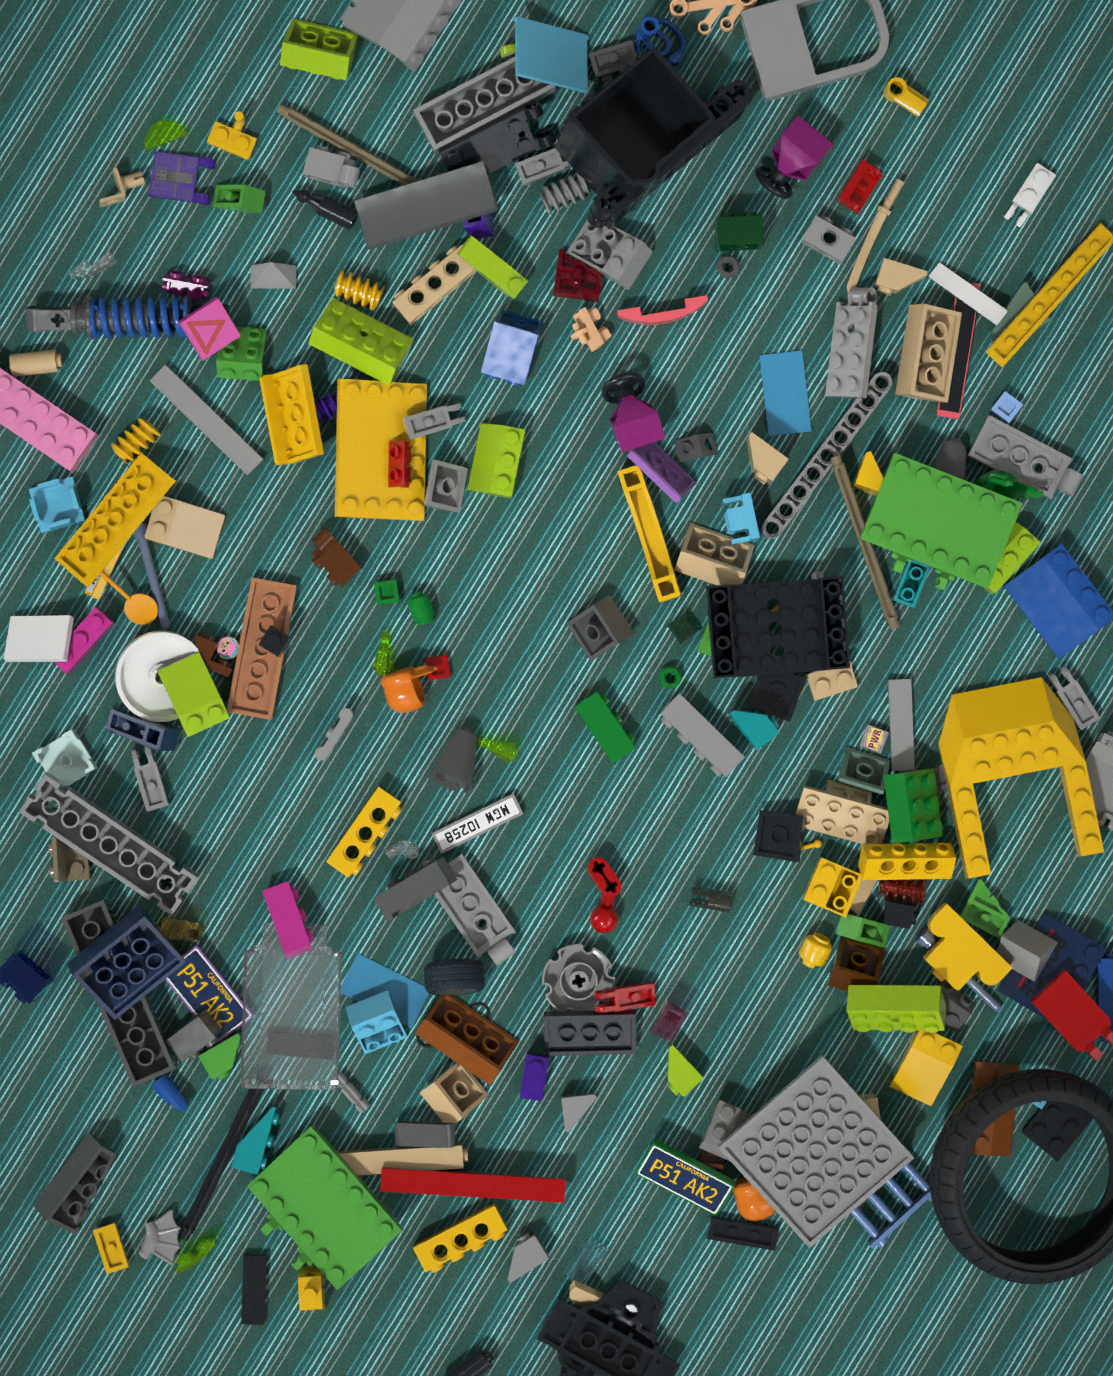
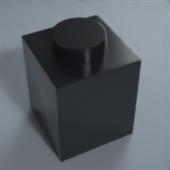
[258,625,292,657]
[881,901,917,929]

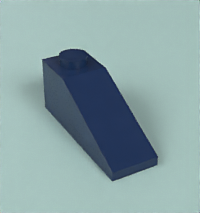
[106,708,180,751]

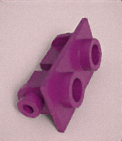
[162,271,211,300]

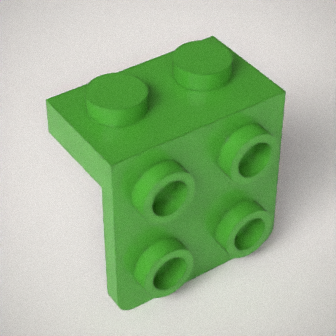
[216,326,267,381]

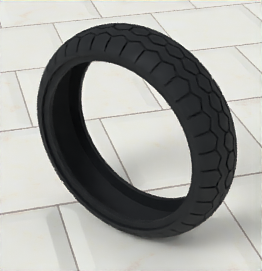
[930,1069,1113,1284]

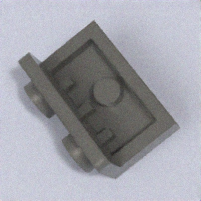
[588,40,637,82]
[934,979,975,1032]

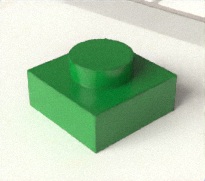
[374,579,400,606]

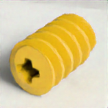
[334,269,385,311]
[111,418,162,466]

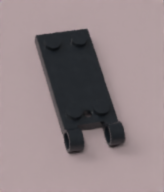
[438,100,557,173]

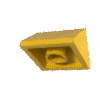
[852,451,883,496]

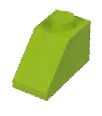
[667,1043,704,1097]

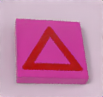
[178,297,241,361]

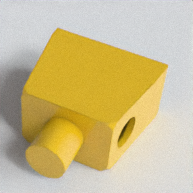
[298,1266,326,1311]

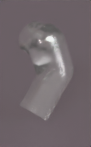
[384,840,419,860]

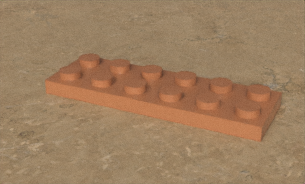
[227,577,297,720]

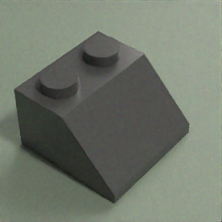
[566,595,634,661]

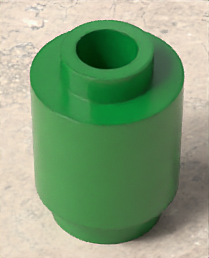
[407,591,435,626]

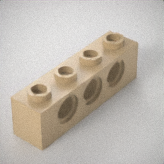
[392,244,477,326]

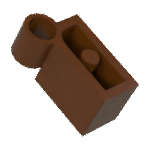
[311,528,363,588]

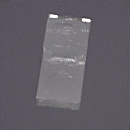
[68,252,118,280]

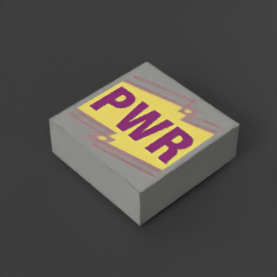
[859,724,889,754]

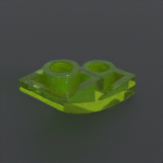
[175,1235,219,1273]

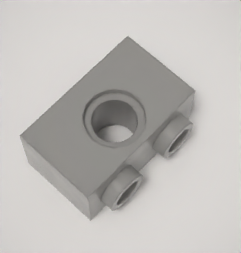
[801,215,855,265]

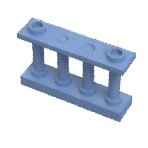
[851,1162,932,1249]

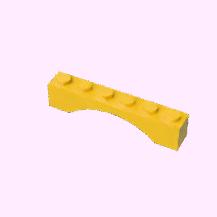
[617,465,682,603]

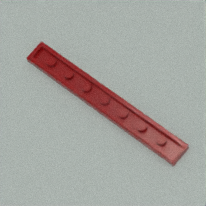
[380,1167,566,1203]

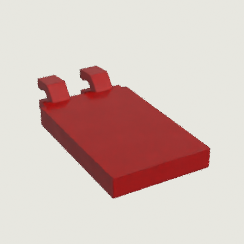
[1030,970,1113,1061]

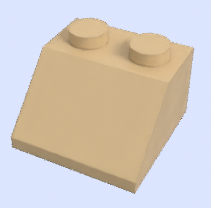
[746,432,788,485]
[420,1062,489,1123]

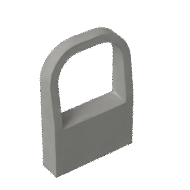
[740,0,889,103]

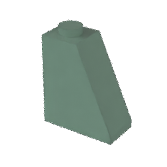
[989,282,1050,343]

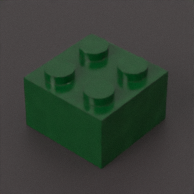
[714,212,764,252]

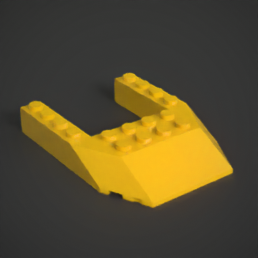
[938,677,1104,879]

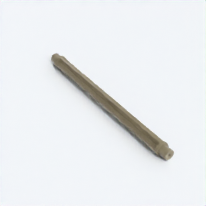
[277,103,419,186]
[831,455,900,630]

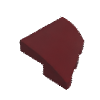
[553,249,602,302]

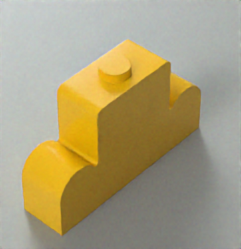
[923,902,1012,990]

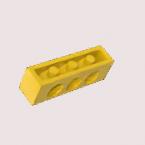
[326,787,402,878]
[858,843,956,880]
[413,1203,508,1273]

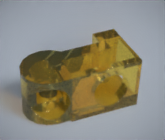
[161,916,204,942]

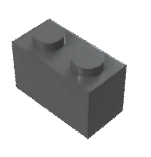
[165,1009,222,1062]

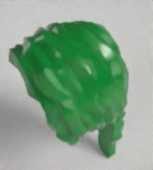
[975,470,1044,500]

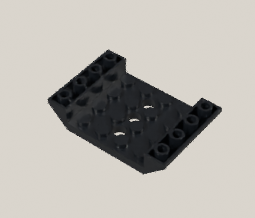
[706,576,850,678]

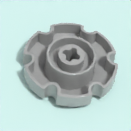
[542,944,615,1011]

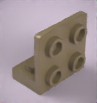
[49,836,91,883]

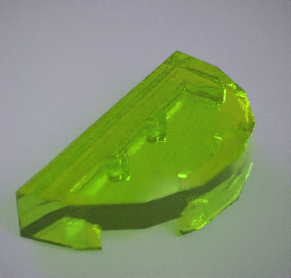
[144,120,189,152]

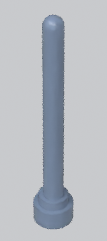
[132,522,170,630]
[915,928,1001,1012]

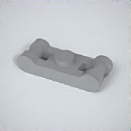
[315,708,354,761]

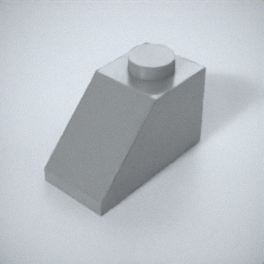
[508,1232,549,1283]

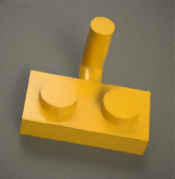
[207,111,258,161]

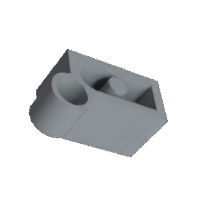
[303,146,360,189]

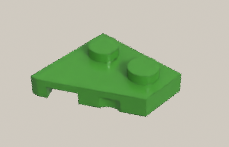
[959,879,1010,939]

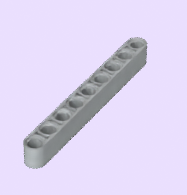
[761,372,892,540]

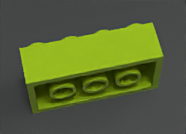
[308,298,414,386]
[847,985,946,1033]

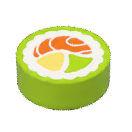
[500,43,515,60]

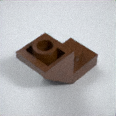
[194,633,234,678]

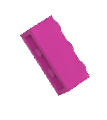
[54,607,116,674]
[263,881,315,959]

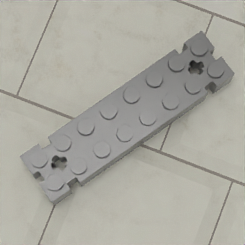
[19,771,199,916]

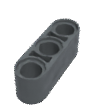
[395,1121,455,1148]

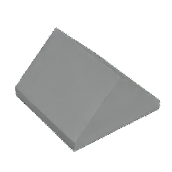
[424,459,468,513]
[997,920,1058,982]

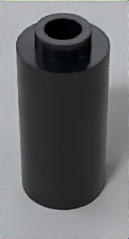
[444,1348,494,1376]

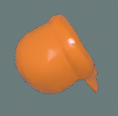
[380,664,438,713]
[732,1177,775,1221]

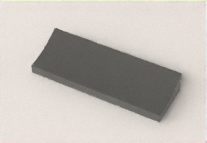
[354,161,498,250]

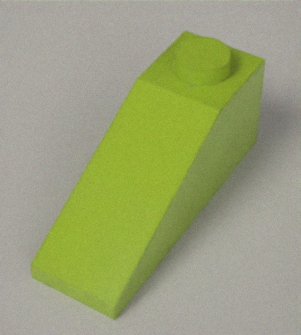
[457,235,528,299]

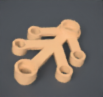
[669,0,757,36]

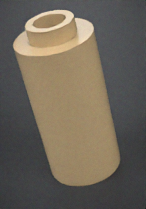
[9,349,63,377]

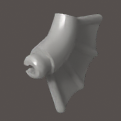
[139,1209,181,1265]

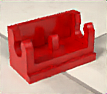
[837,159,882,215]

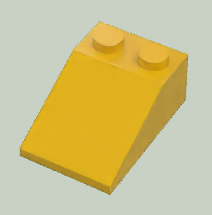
[889,1030,963,1106]

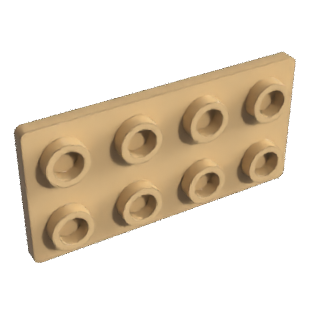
[795,780,889,844]

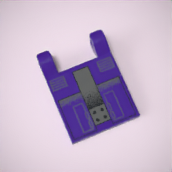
[148,151,216,205]

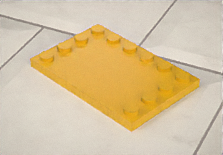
[335,379,427,521]

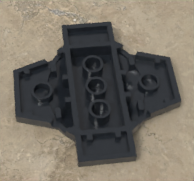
[537,1279,680,1376]

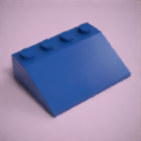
[1003,544,1113,659]

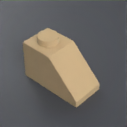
[874,258,928,295]

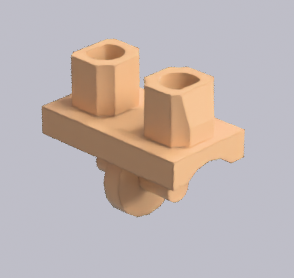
[570,307,611,352]

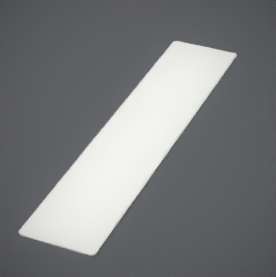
[929,263,1008,325]

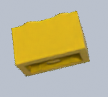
[802,857,862,918]

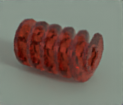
[877,879,926,907]

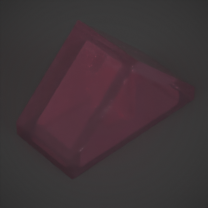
[651,1001,688,1042]

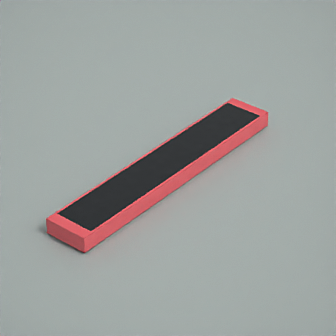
[936,282,981,420]

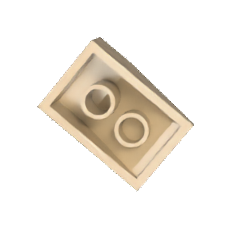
[144,496,225,559]

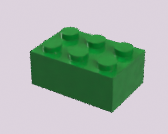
[883,768,943,843]

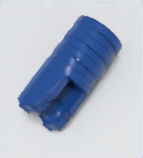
[151,1073,188,1112]

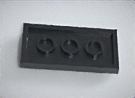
[544,1010,636,1056]

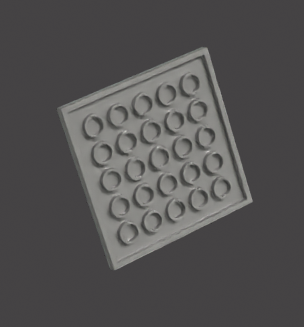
[718,1055,914,1248]

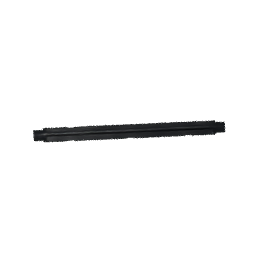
[179,1072,268,1241]

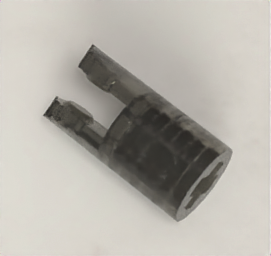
[689,886,733,913]

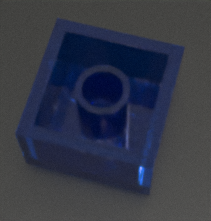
[0,950,55,1004]

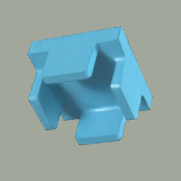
[29,477,86,534]
[722,493,760,546]

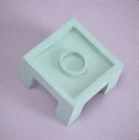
[32,729,98,789]

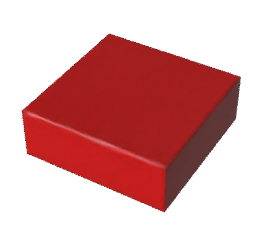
[425,654,451,681]

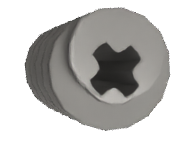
[539,173,590,215]

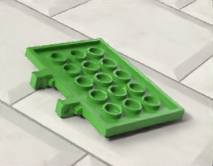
[860,453,1023,590]
[247,1125,404,1290]

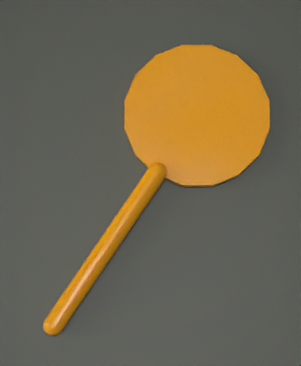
[100,571,158,625]

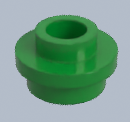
[659,666,682,689]

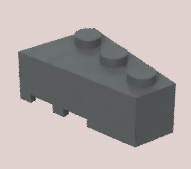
[373,856,457,922]

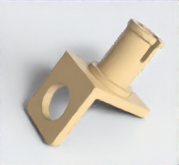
[99,167,145,207]

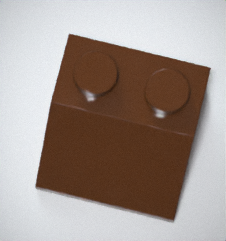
[827,936,885,992]

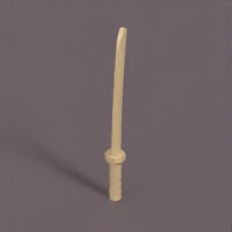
[847,179,904,293]

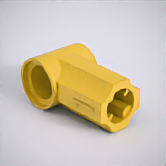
[883,77,929,117]

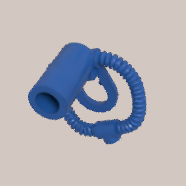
[634,16,687,66]

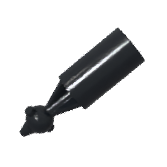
[292,189,358,230]

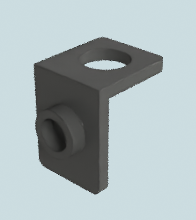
[674,433,718,463]

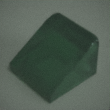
[667,610,702,644]

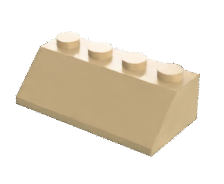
[895,304,962,403]

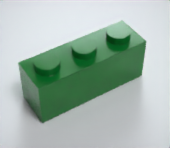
[574,692,637,763]

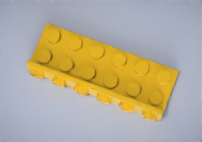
[54,453,176,587]

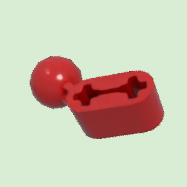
[586,858,621,933]

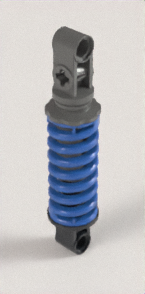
[26,295,229,340]

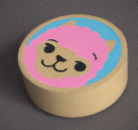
[217,637,239,660]

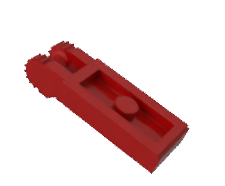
[595,981,656,1013]

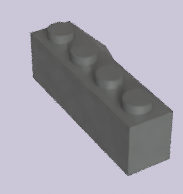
[33,1132,116,1235]

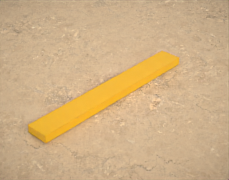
[985,223,1113,367]

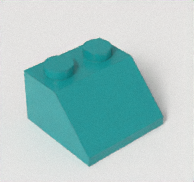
[728,710,780,750]

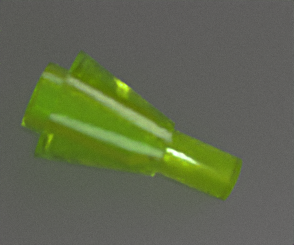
[372,633,394,676]
[476,736,519,764]

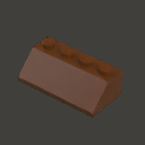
[415,995,519,1085]
[970,1059,1019,1156]

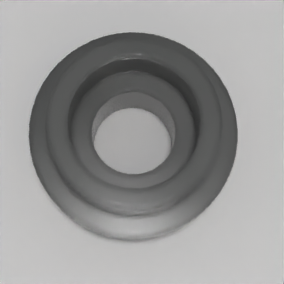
[717,255,740,278]

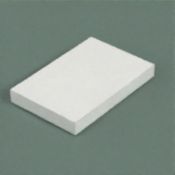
[4,615,74,662]

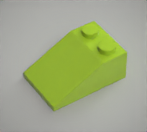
[157,652,230,737]

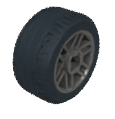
[424,959,485,995]

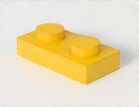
[93,1222,130,1274]

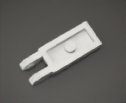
[1004,163,1056,227]

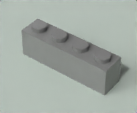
[660,693,745,777]

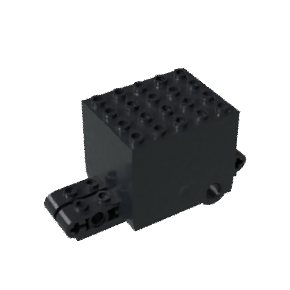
[555,47,750,229]

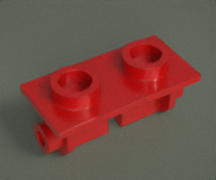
[388,440,412,488]

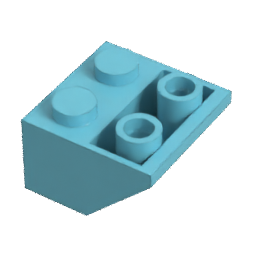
[345,990,407,1054]

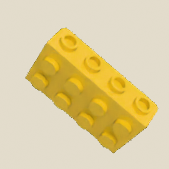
[260,364,324,465]

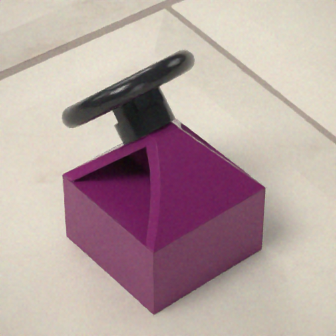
[755,116,833,199]
[601,372,665,452]

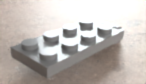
[825,287,878,398]
[967,415,1083,500]
[434,854,516,966]

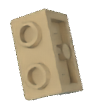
[806,661,858,701]

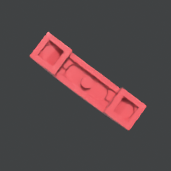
[617,295,708,325]

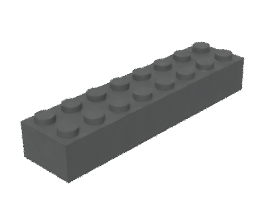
[61,899,178,1087]

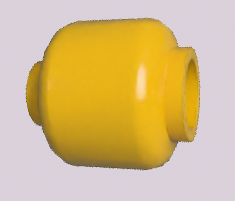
[799,933,833,968]

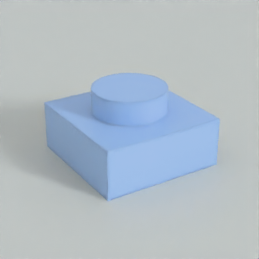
[990,391,1023,424]

